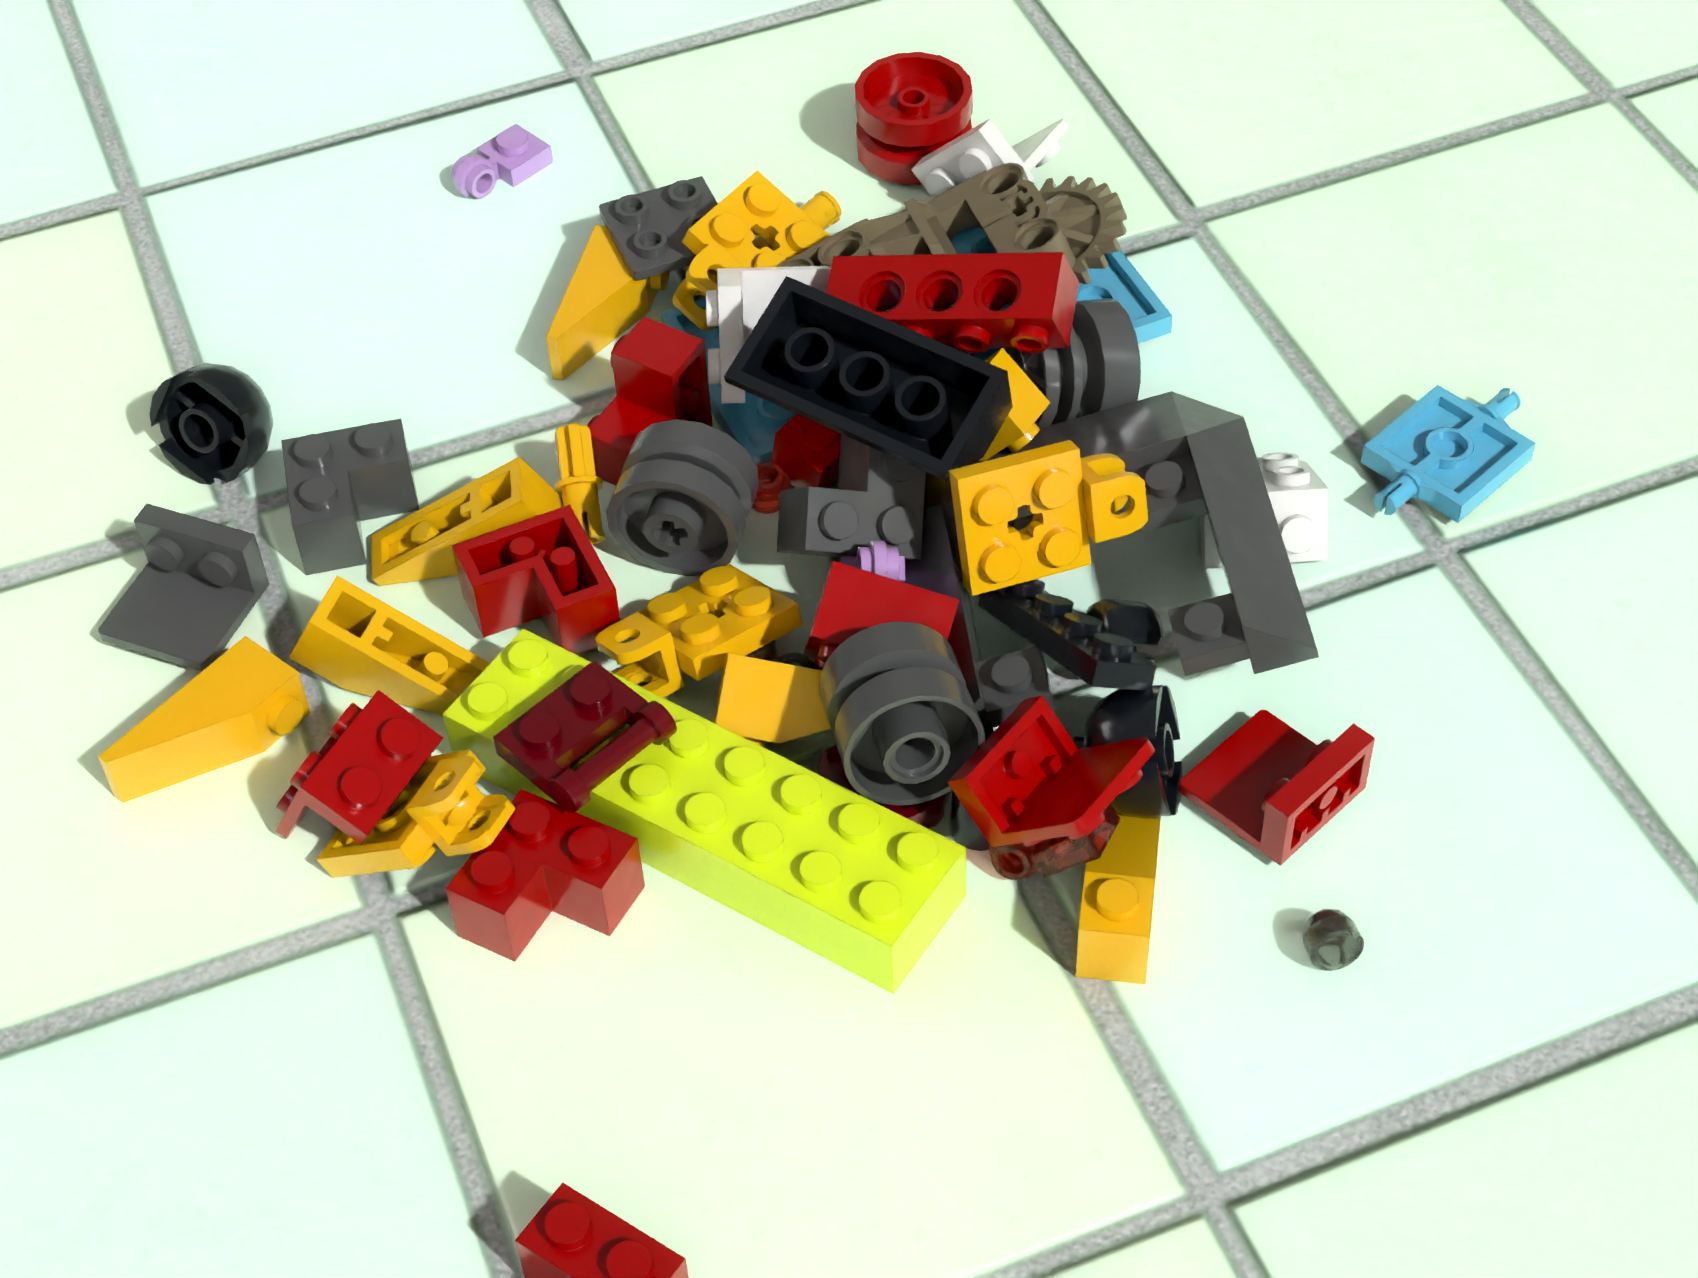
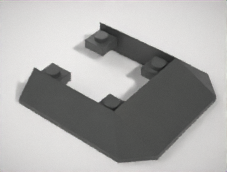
[904,391,1319,741]

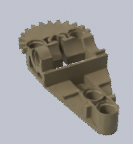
[777,163,1127,284]

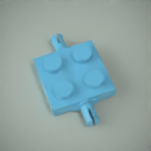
[1361,385,1536,523]

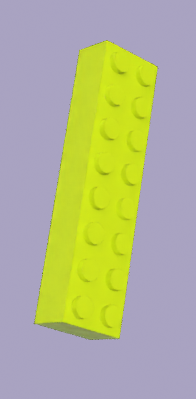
[442,629,966,994]

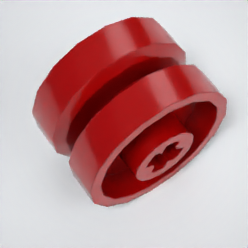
[855,52,973,186]

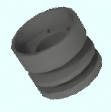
[997,298,1141,428]

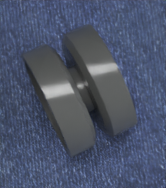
[606,419,759,576]

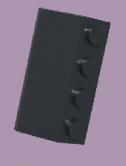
[724,276,1013,481]

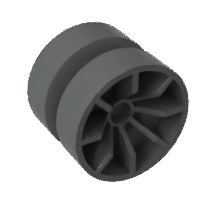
[819,621,985,805]

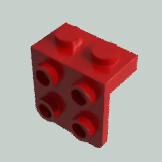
[275,690,444,845]
[947,695,1155,847]

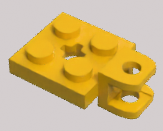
[673,170,831,331]
[949,440,1148,596]
[595,564,803,698]
[316,750,515,878]

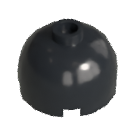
[149,363,273,485]
[1073,685,1182,819]

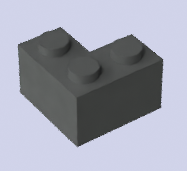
[281,418,420,575]
[777,434,926,561]

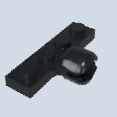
[978,579,1163,690]

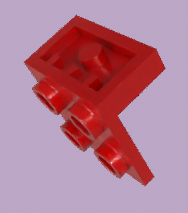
[1179,710,1375,866]

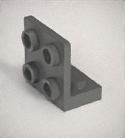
[599,176,718,280]
[98,503,269,671]

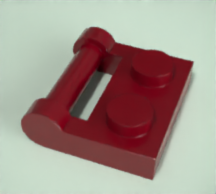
[493,660,677,813]

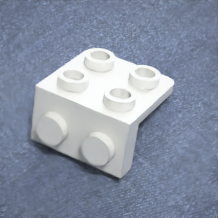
[911,118,1070,199]
[706,266,831,404]
[1200,452,1329,568]

